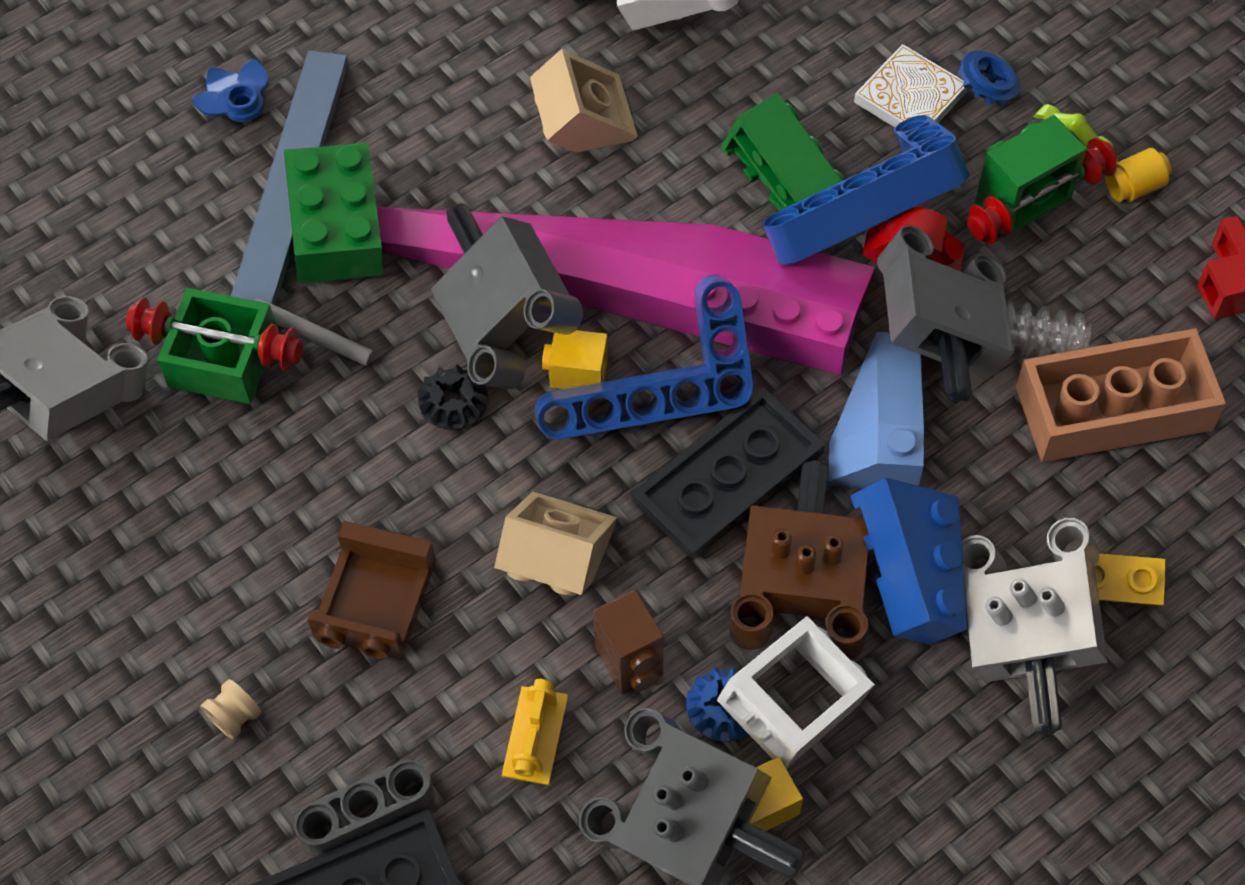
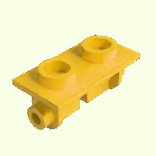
[1070,551,1165,606]
[501,679,568,785]

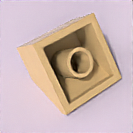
[530,49,638,153]
[494,491,617,595]

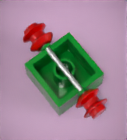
[967,114,1118,244]
[126,288,303,404]

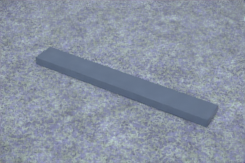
[231,50,349,306]

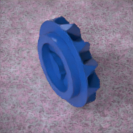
[958,50,1020,106]
[686,667,748,742]

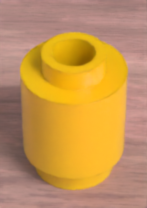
[1105,148,1172,202]

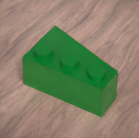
[720,92,845,211]

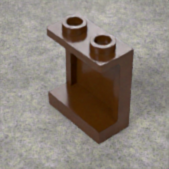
[307,520,436,660]

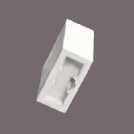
[717,616,875,769]

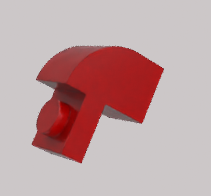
[863,207,965,271]
[1197,216,1245,320]

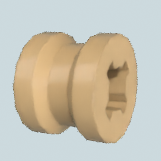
[200,679,262,740]

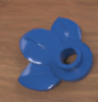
[192,59,268,122]

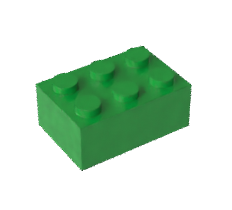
[284,143,383,284]

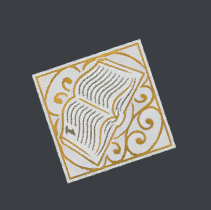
[854,44,967,127]

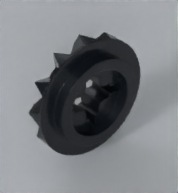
[417,364,488,430]

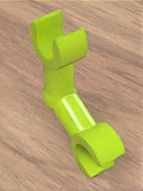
[1033,104,1115,149]

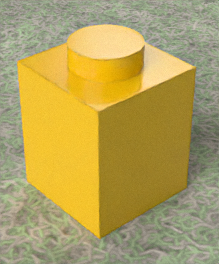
[542,330,608,389]
[750,757,803,831]

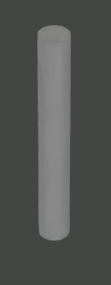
[254,297,374,366]

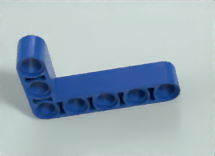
[763,115,969,265]
[534,275,753,439]

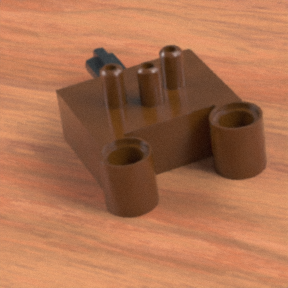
[729,460,869,660]

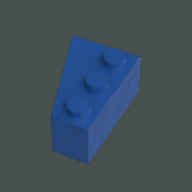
[851,477,967,644]

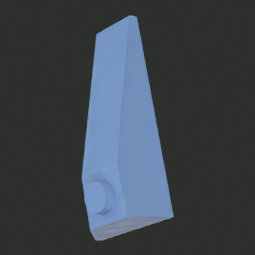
[827,332,924,488]

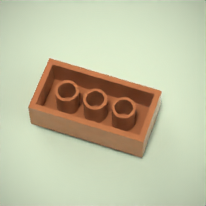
[1016,328,1226,463]

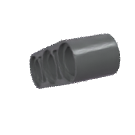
[294,760,435,858]

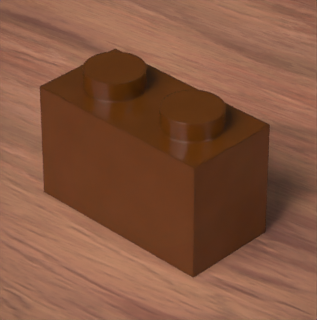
[593,590,663,694]

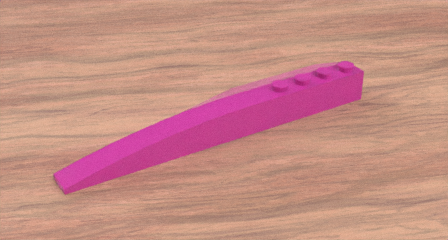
[377,207,875,375]

